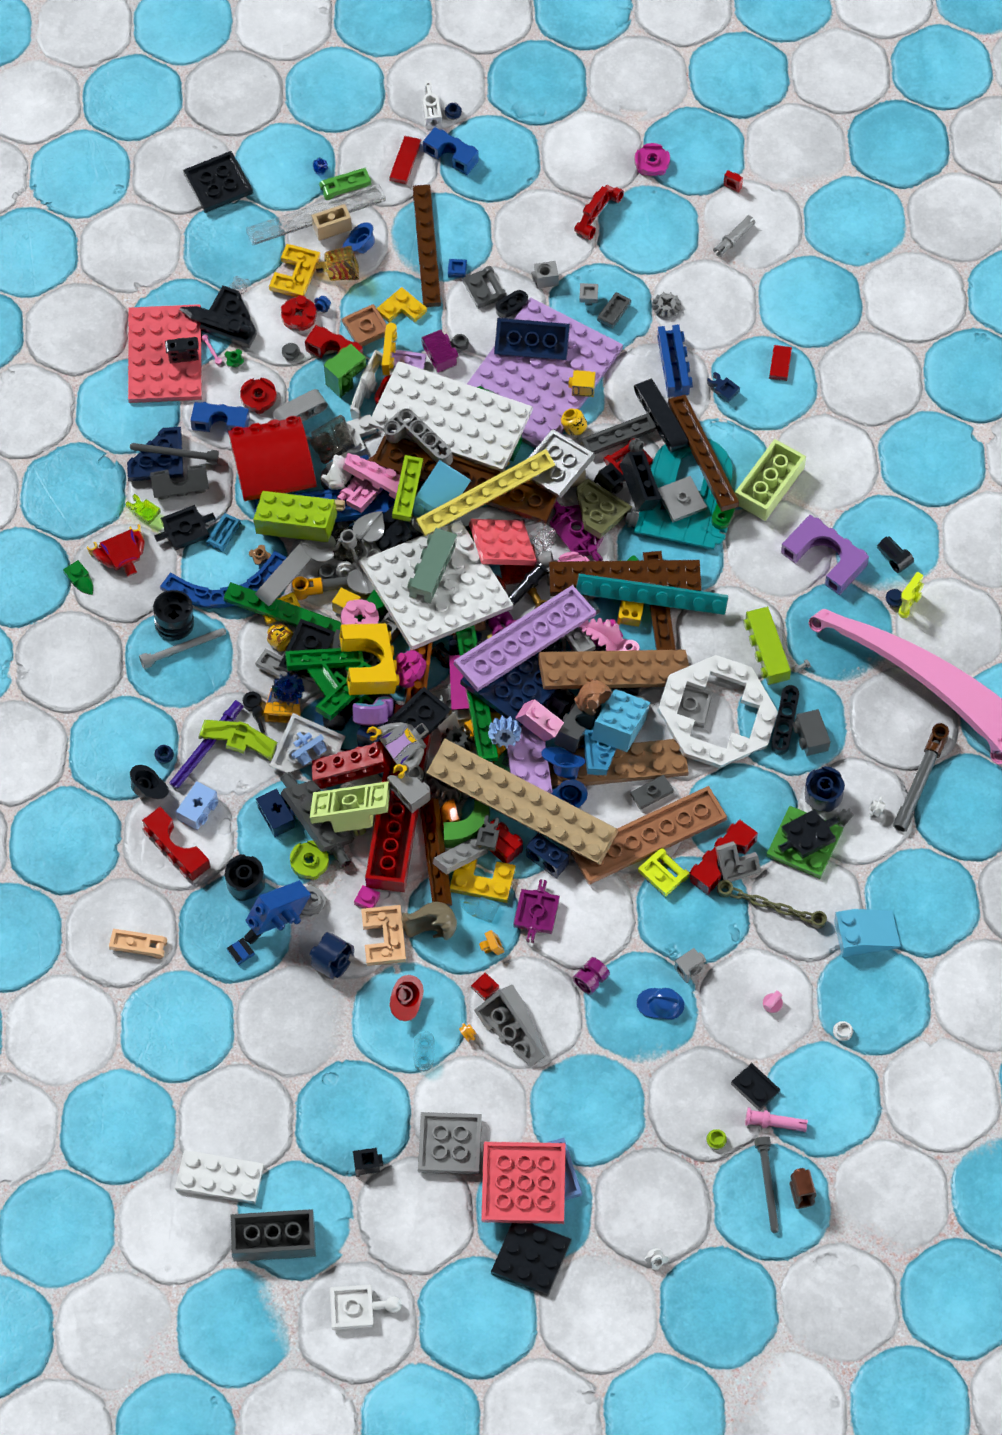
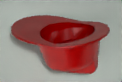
[389,975,424,1021]

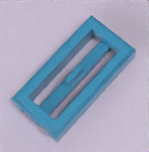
[206,513,241,552]

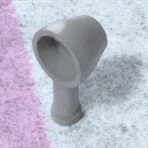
[537,551,554,586]

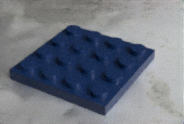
[460,653,558,728]

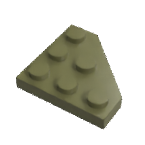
[576,478,632,539]

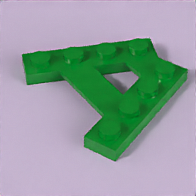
[285,648,372,721]

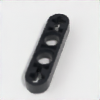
[772,685,799,755]

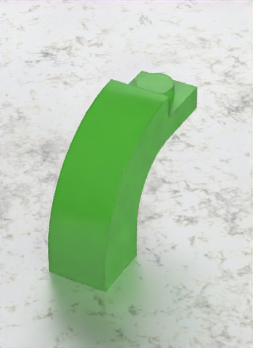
[444,799,490,848]

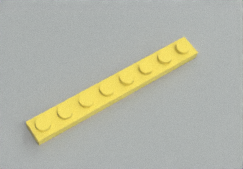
[416,449,555,536]

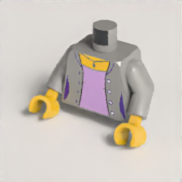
[367,722,429,779]

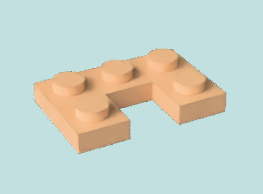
[361,905,406,966]

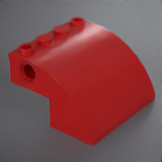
[228,416,317,501]

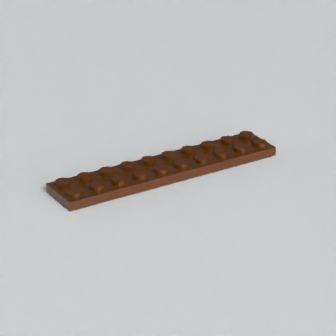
[372,434,558,524]

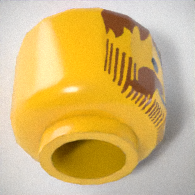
[267,624,294,652]

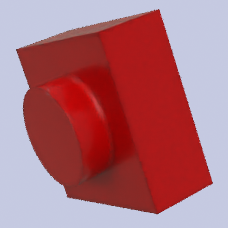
[723,170,743,193]
[471,972,499,1001]

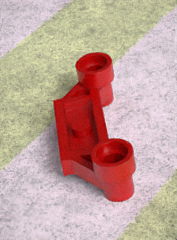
[574,185,624,240]

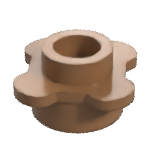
[249,545,271,565]

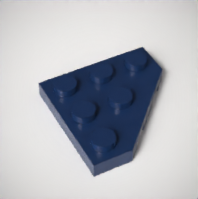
[127,427,184,482]

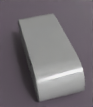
[273,389,328,422]

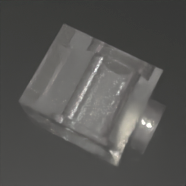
[530,522,556,553]

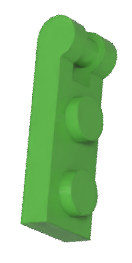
[319,168,371,200]

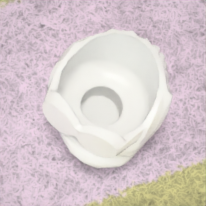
[320,455,352,490]

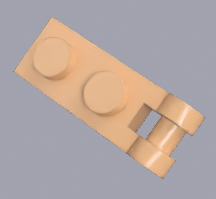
[109,929,168,959]

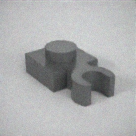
[476,815,499,851]

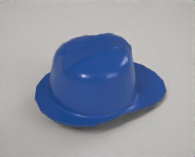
[342,222,375,254]
[541,747,585,780]
[551,780,588,808]
[636,988,684,1019]

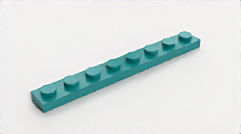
[576,574,728,615]

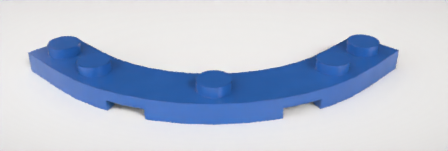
[160,551,287,608]

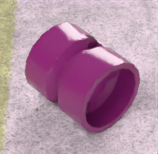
[573,957,610,995]

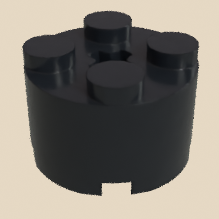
[224,854,265,901]

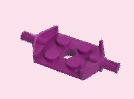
[550,500,604,561]

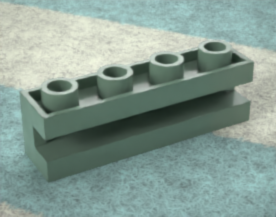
[407,528,457,604]

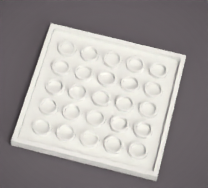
[360,520,513,650]

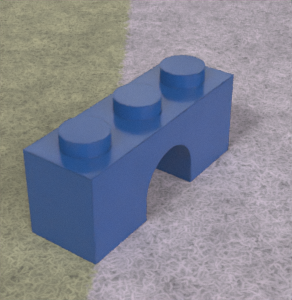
[423,127,479,175]
[190,402,250,435]

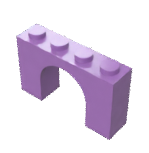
[781,514,869,595]

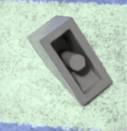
[387,775,431,813]

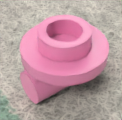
[763,991,783,1013]

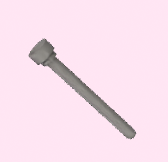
[139,628,226,670]

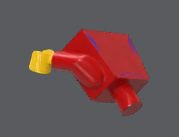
[87,524,145,577]

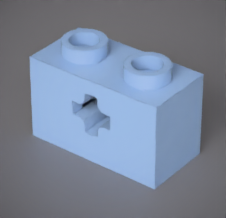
[176,781,218,830]

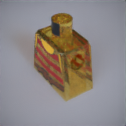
[315,246,359,281]

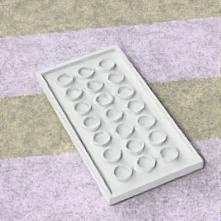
[368,361,533,472]

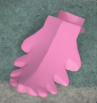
[579,618,640,651]

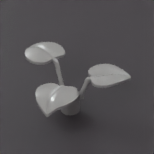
[302,511,385,595]

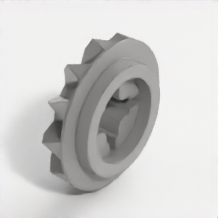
[652,292,681,318]
[301,886,325,917]

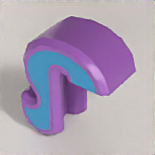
[353,696,393,725]

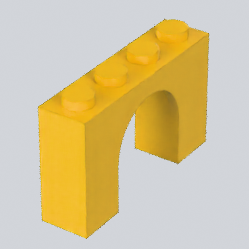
[339,623,399,695]

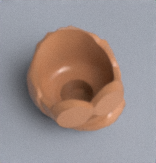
[574,680,612,715]

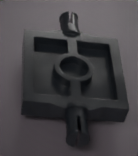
[154,505,216,551]
[778,809,839,859]

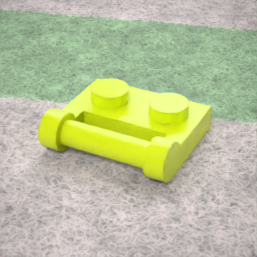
[898,572,924,618]
[638,848,690,897]

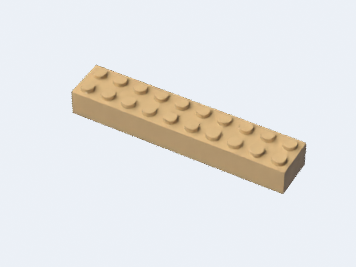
[426,739,618,865]

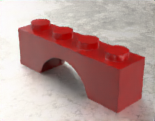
[142,806,211,882]
[689,819,758,895]

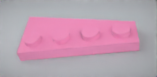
[343,453,401,499]

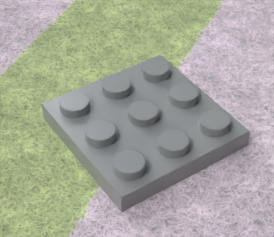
[528,429,595,498]
[418,1112,482,1175]

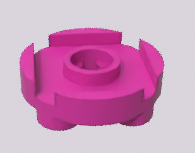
[635,143,670,176]
[395,650,426,688]

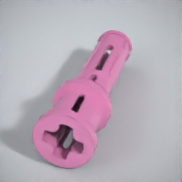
[745,1107,808,1133]

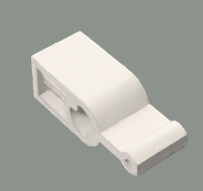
[423,81,442,129]

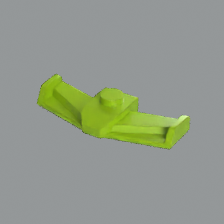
[198,720,278,761]

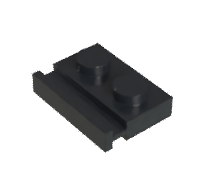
[731,1062,781,1111]

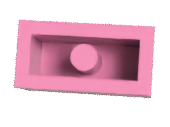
[515,699,564,742]

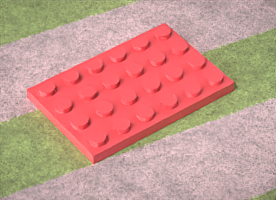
[128,304,202,403]

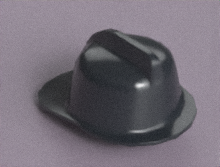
[130,765,169,799]

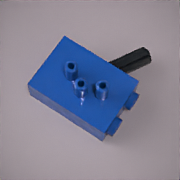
[244,880,311,944]

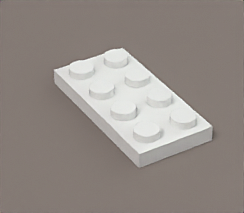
[175,1150,264,1204]

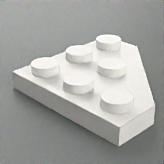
[269,713,346,773]

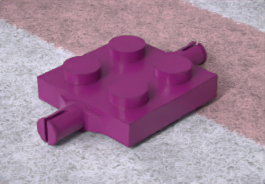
[513,879,560,943]

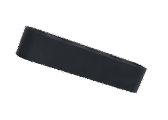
[634,378,688,452]

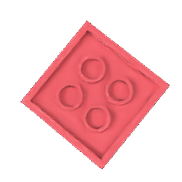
[469,519,537,566]

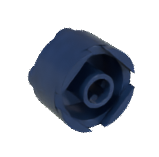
[804,766,845,812]
[309,932,354,979]

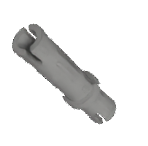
[713,215,755,257]

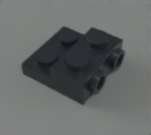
[375,505,417,552]

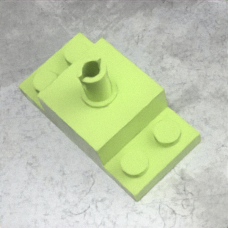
[310,781,390,836]

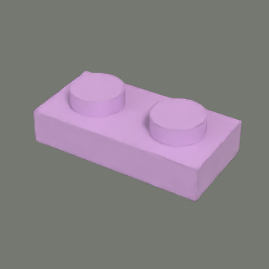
[391,350,427,370]

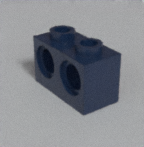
[526,833,569,878]

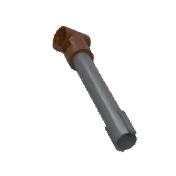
[893,723,949,832]

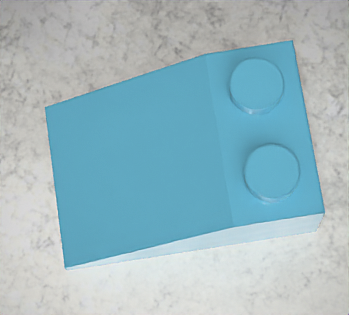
[412,460,471,518]
[834,909,901,957]

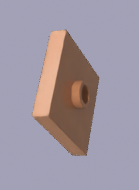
[341,304,387,346]

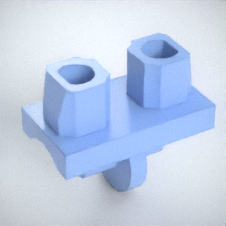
[291,732,327,766]

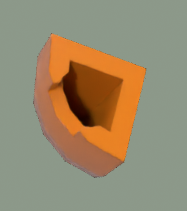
[440,799,459,831]

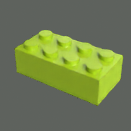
[253,491,337,542]

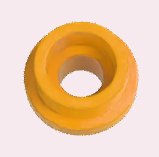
[459,1023,476,1042]

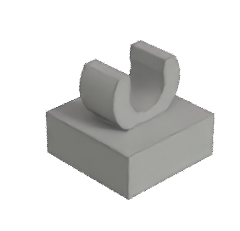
[579,283,598,305]

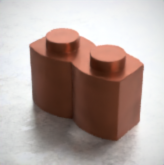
[789,1168,816,1209]

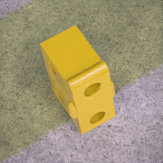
[617,600,644,627]

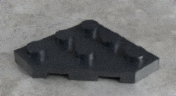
[200,285,257,348]

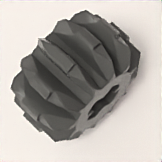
[441,725,473,750]

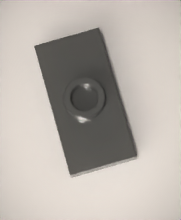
[597,292,631,329]
[630,775,674,810]

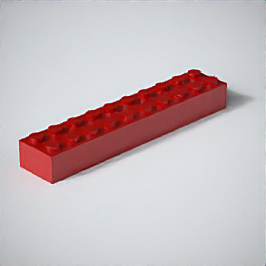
[365,704,432,893]

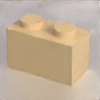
[311,204,352,241]

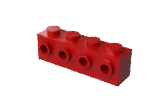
[312,742,391,789]

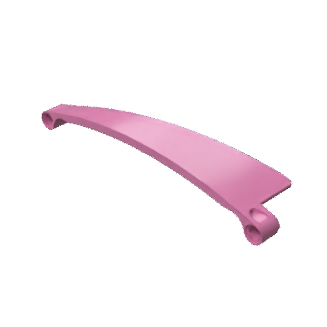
[808,609,1002,765]

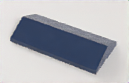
[494,318,570,360]

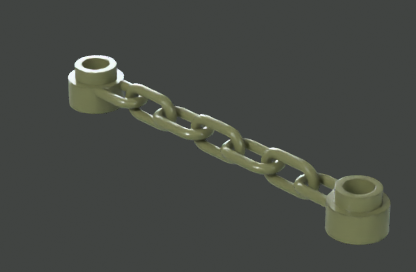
[717,880,827,928]

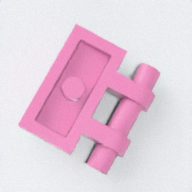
[337,477,384,513]

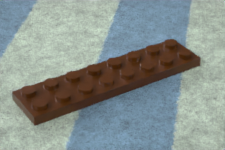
[549,560,702,596]

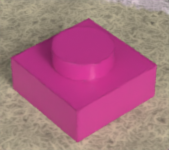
[354,885,381,908]

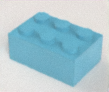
[591,689,651,752]

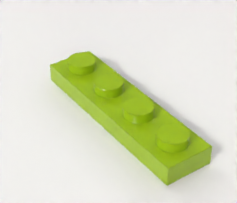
[392,455,423,521]

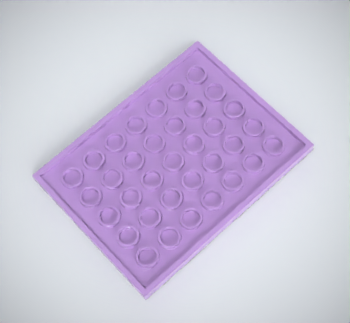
[467,297,623,448]

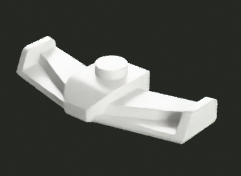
[350,350,383,419]

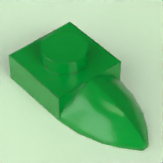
[63,560,94,595]

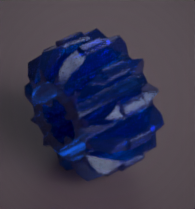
[272,672,305,706]

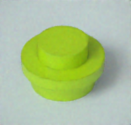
[706,1129,727,1149]

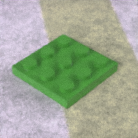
[766,806,844,879]

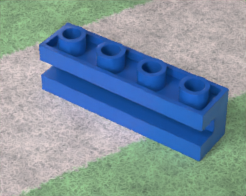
[657,324,693,398]

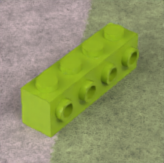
[743,606,791,685]

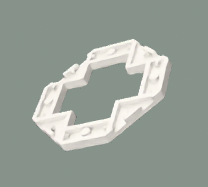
[657,655,778,768]

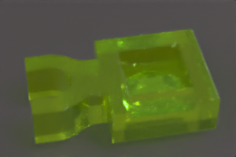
[126,494,161,525]

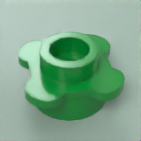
[224,349,244,367]

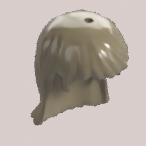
[401,902,457,940]

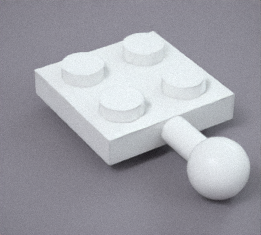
[330,1285,402,1330]

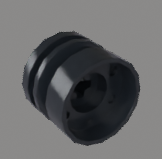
[153,590,194,641]

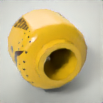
[561,408,587,436]

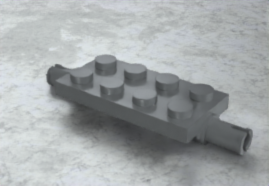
[280,772,354,868]

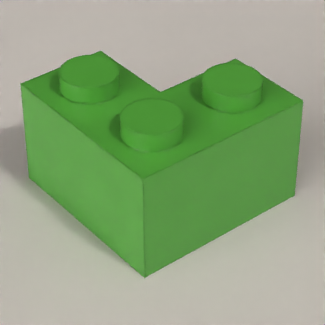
[324,344,366,398]

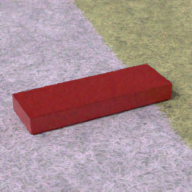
[389,135,421,184]

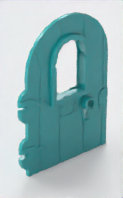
[634,438,735,550]

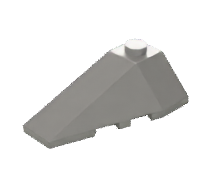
[474,984,546,1067]

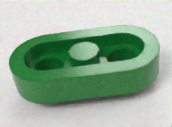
[711,504,736,529]

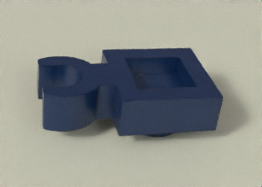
[707,372,740,403]

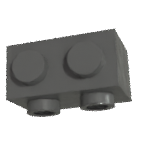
[793,709,831,756]

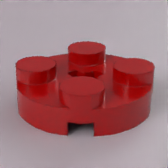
[281,295,317,331]
[240,378,277,414]

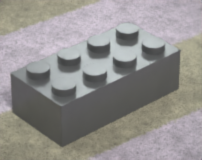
[231,1209,316,1262]

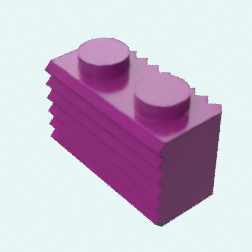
[421,329,458,373]

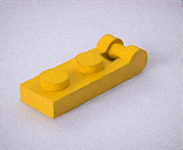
[382,323,397,375]

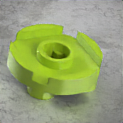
[290,840,329,880]

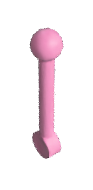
[201,335,222,365]

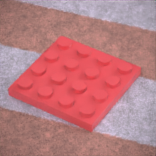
[481,1142,566,1224]

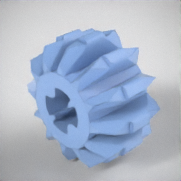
[488,715,521,748]

